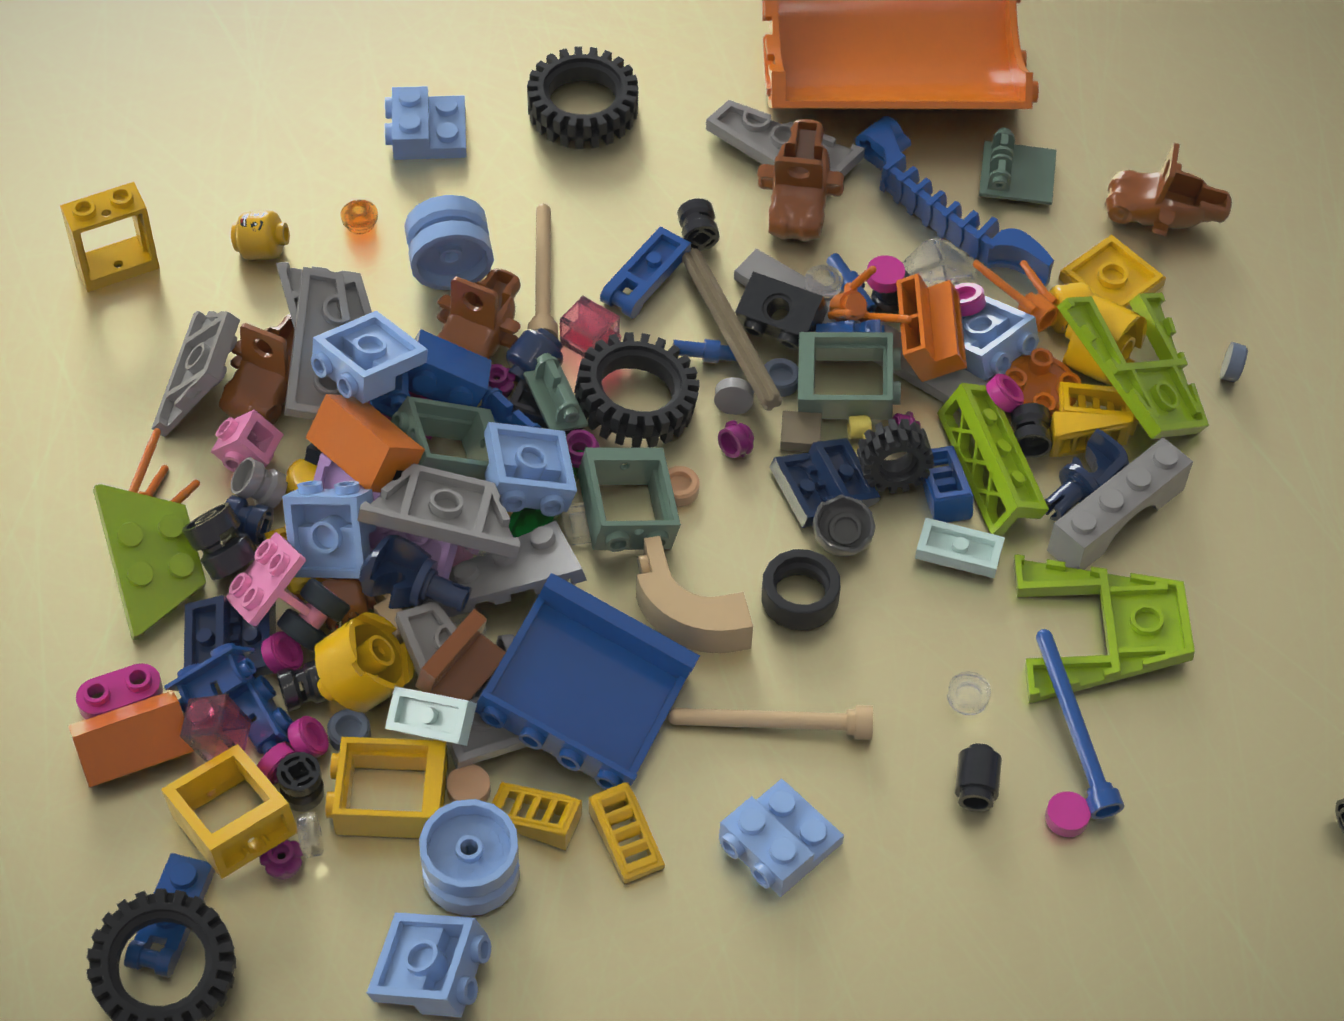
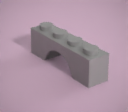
[1047,437,1193,570]

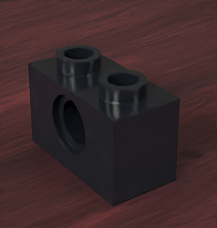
[735,271,828,350]

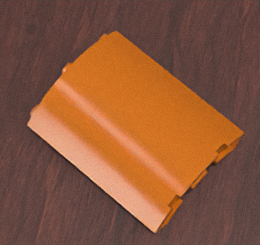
[762,0,1039,109]

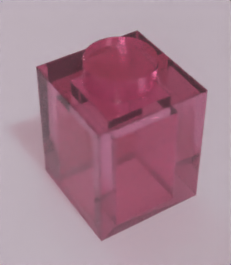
[560,295,621,357]
[180,694,252,762]

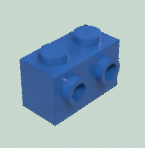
[407,329,492,407]

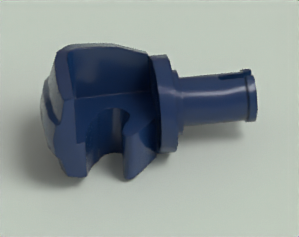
[1045,429,1129,521]
[359,535,472,613]

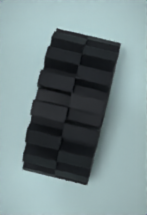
[857,419,934,493]

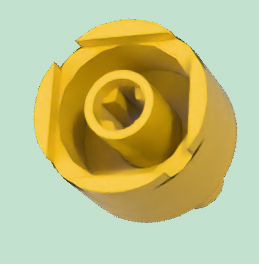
[1062,295,1147,386]
[315,612,414,713]

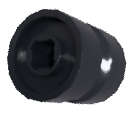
[182,503,257,580]

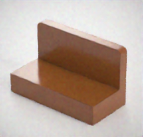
[415,609,506,701]

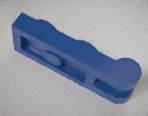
[600,226,691,319]
[124,853,215,978]

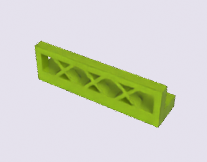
[937,383,1049,536]

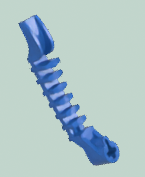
[855,116,1054,287]

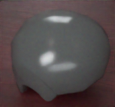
[812,495,876,557]

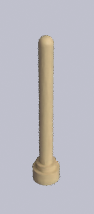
[528,204,558,339]
[667,705,873,740]

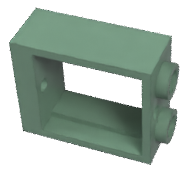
[798,332,901,420]
[391,396,495,481]
[577,448,681,552]

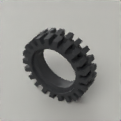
[527,46,638,149]
[574,332,700,448]
[86,888,236,1021]

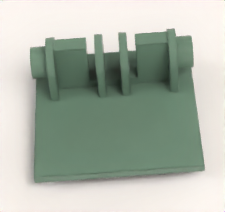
[979,128,1056,205]

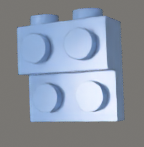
[385,86,467,160]
[962,296,1039,381]
[311,310,428,404]
[484,422,577,516]
[282,481,376,579]
[719,778,844,897]
[366,912,491,1018]

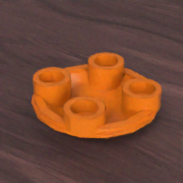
[1005,348,1082,417]

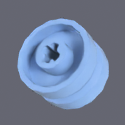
[404,195,494,291]
[419,799,520,916]

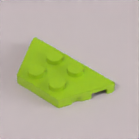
[93,484,206,640]

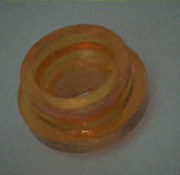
[340,199,378,234]

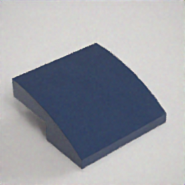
[769,438,881,528]
[184,595,276,677]

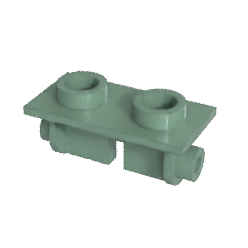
[523,353,588,431]

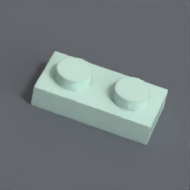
[915,518,1005,578]
[385,686,477,746]

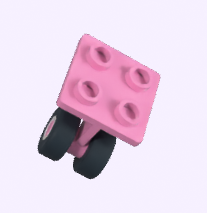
[226,532,350,652]

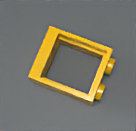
[60,182,160,293]
[325,736,448,838]
[161,744,299,879]

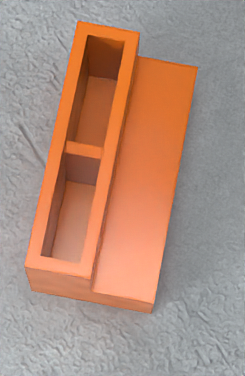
[896,273,967,382]
[306,394,425,492]
[68,690,195,788]

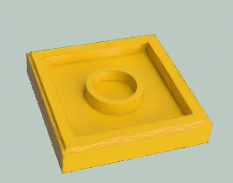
[1058,234,1166,310]

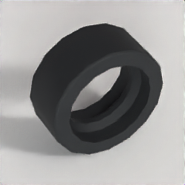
[762,549,841,630]

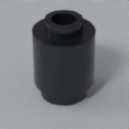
[955,743,1002,812]

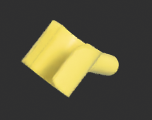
[847,415,872,439]

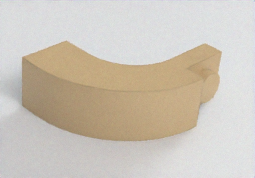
[636,536,753,653]

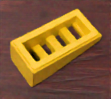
[1058,382,1139,436]
[1049,411,1133,457]
[492,782,582,851]
[589,782,665,884]

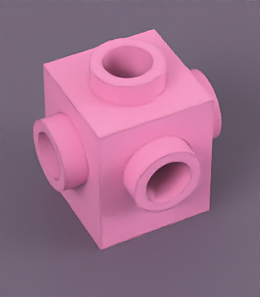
[211,410,284,472]

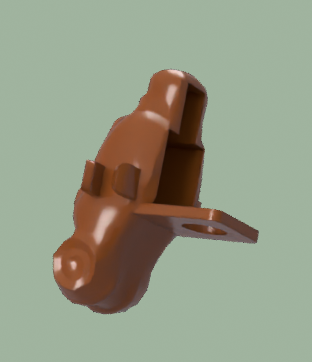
[757,119,844,242]
[1105,143,1232,236]
[437,268,521,360]
[219,314,295,425]

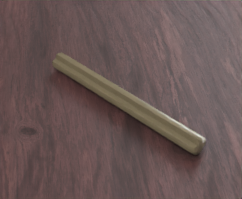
[682,249,782,411]

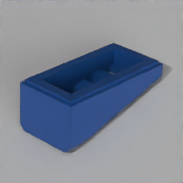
[920,446,973,523]

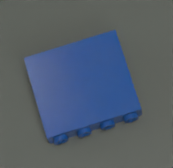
[475,573,700,790]

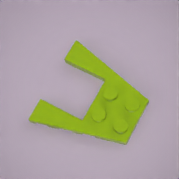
[1057,292,1209,439]
[1014,554,1195,703]

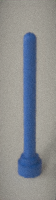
[1036,629,1125,819]

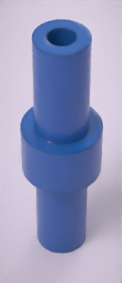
[826,253,877,313]
[673,339,737,364]

